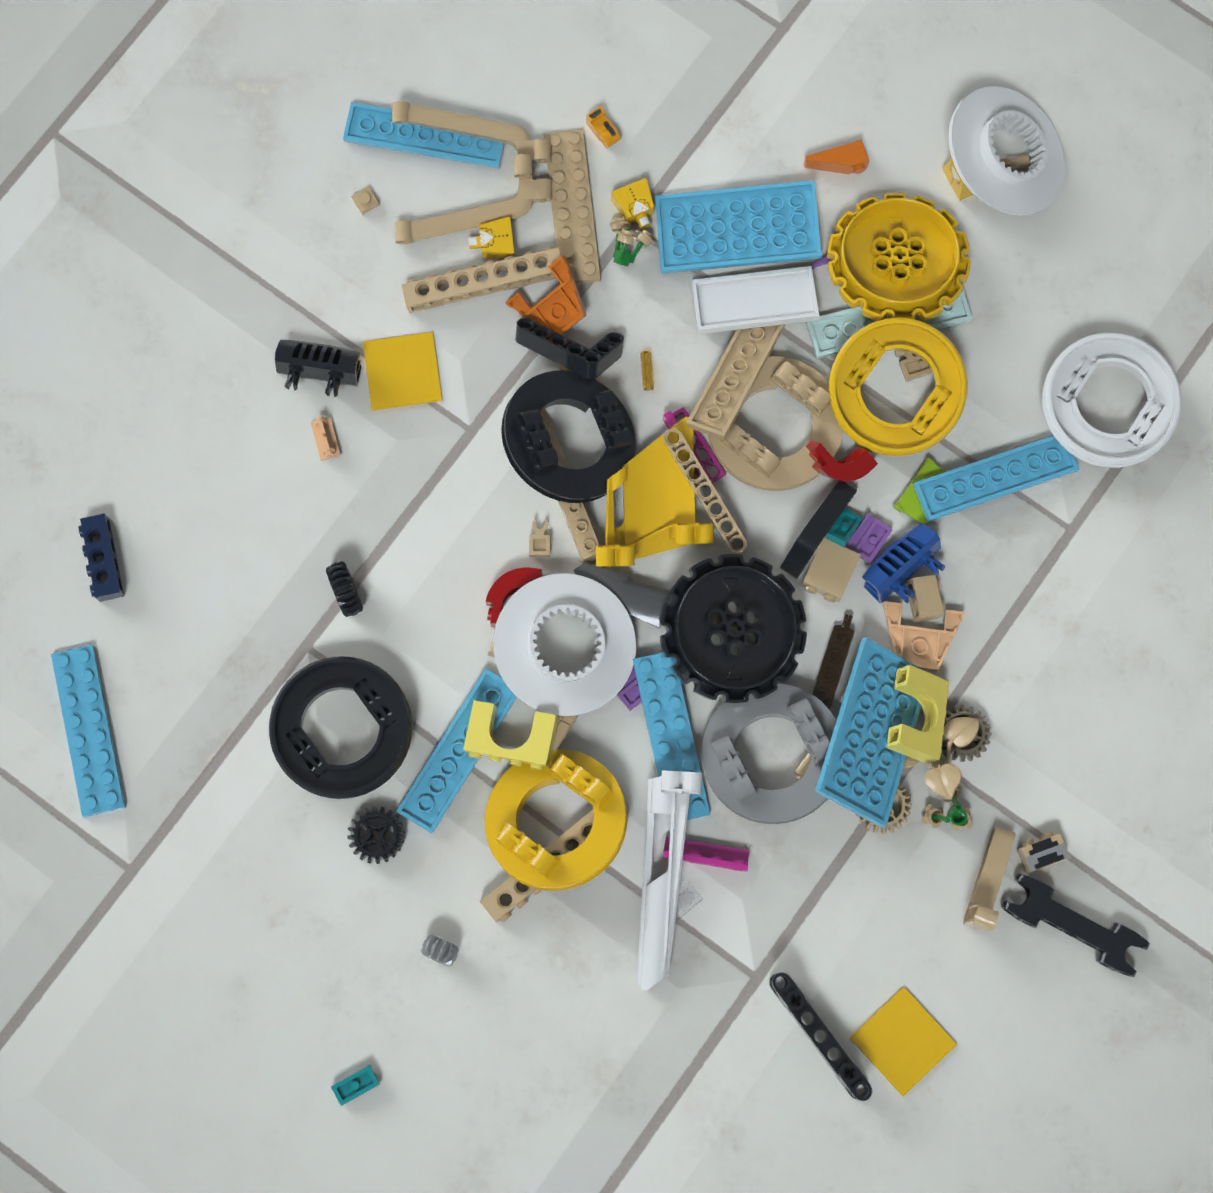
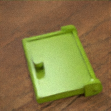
[893,458,946,524]

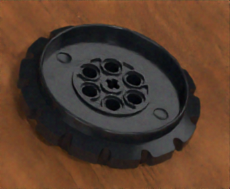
[659,554,807,703]

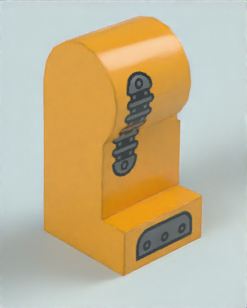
[586,106,621,148]

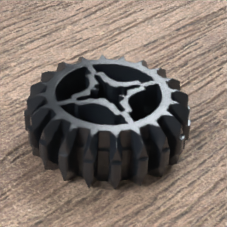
[326,561,363,617]
[347,806,405,864]

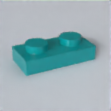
[826,508,863,547]
[331,1065,380,1106]

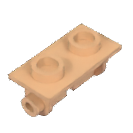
[311,416,341,461]

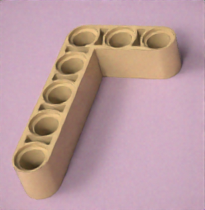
[963,826,1016,932]

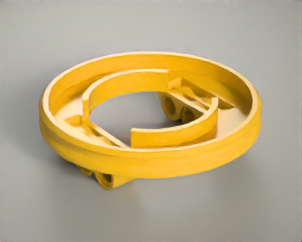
[829,318,968,456]
[484,749,628,891]

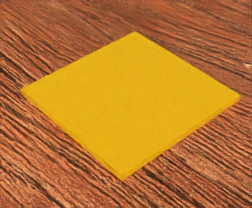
[363,332,442,411]
[849,987,957,1097]

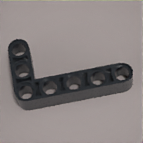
[515,318,624,379]
[780,480,857,579]

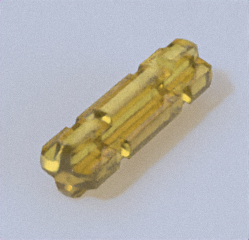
[640,351,654,391]

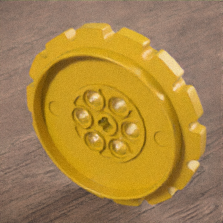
[827,193,971,322]

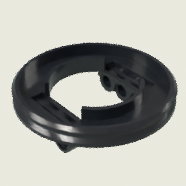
[501,370,636,503]
[269,656,413,799]

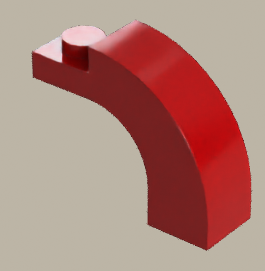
[806,441,878,481]
[486,567,542,627]

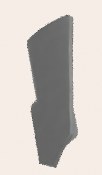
[574,563,670,628]

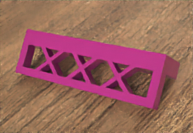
[663,407,726,488]
[662,837,750,872]

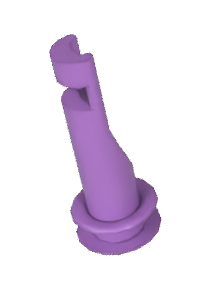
[811,251,832,270]

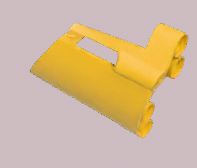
[596,416,714,567]

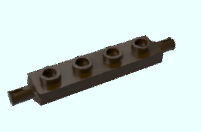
[812,614,855,710]

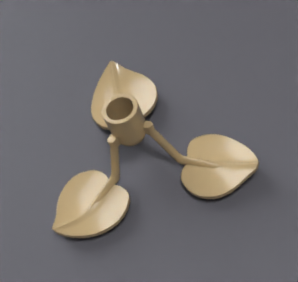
[903,717,979,800]

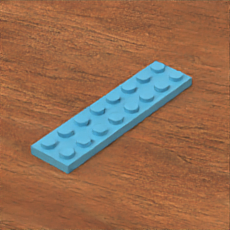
[343,102,504,169]
[913,436,1080,522]
[51,645,126,818]
[633,653,710,820]
[396,668,517,834]

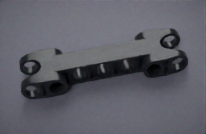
[1001,874,1150,977]
[769,973,872,1101]

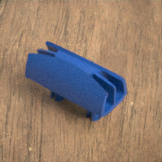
[862,523,945,603]

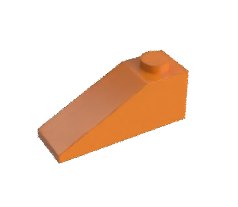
[803,140,869,174]

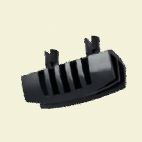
[275,340,362,397]

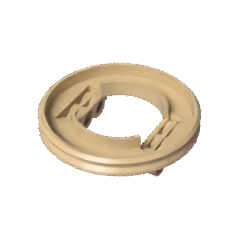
[708,356,843,491]

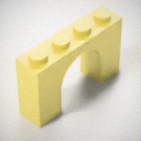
[886,665,949,764]
[463,700,559,770]

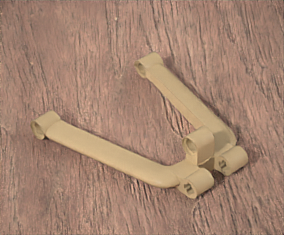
[392,101,552,244]

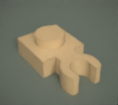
[529,521,550,557]

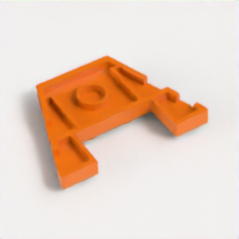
[505,255,586,335]

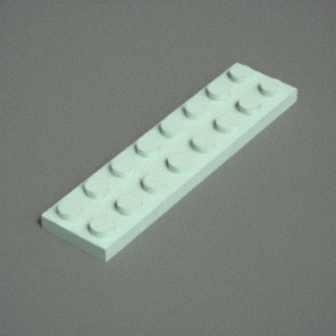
[806,283,972,359]

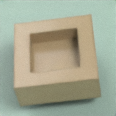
[351,187,379,215]

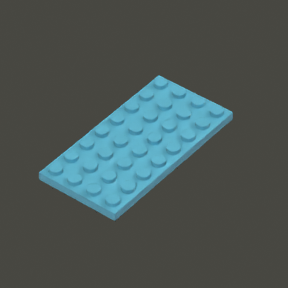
[655,180,822,274]
[815,637,922,828]

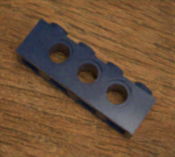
[78,513,124,602]

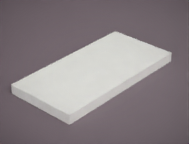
[692,266,819,334]

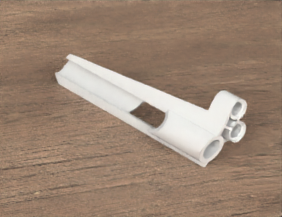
[637,770,703,990]

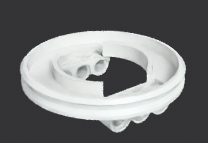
[1042,333,1182,468]

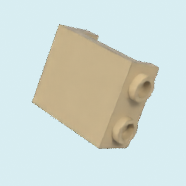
[801,538,861,603]

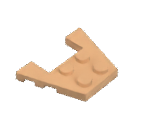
[883,601,965,671]

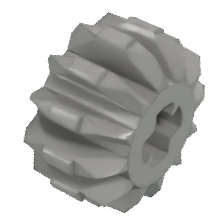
[421,935,459,966]

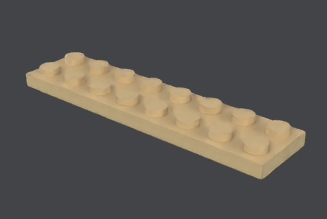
[544,130,600,284]
[686,324,786,441]

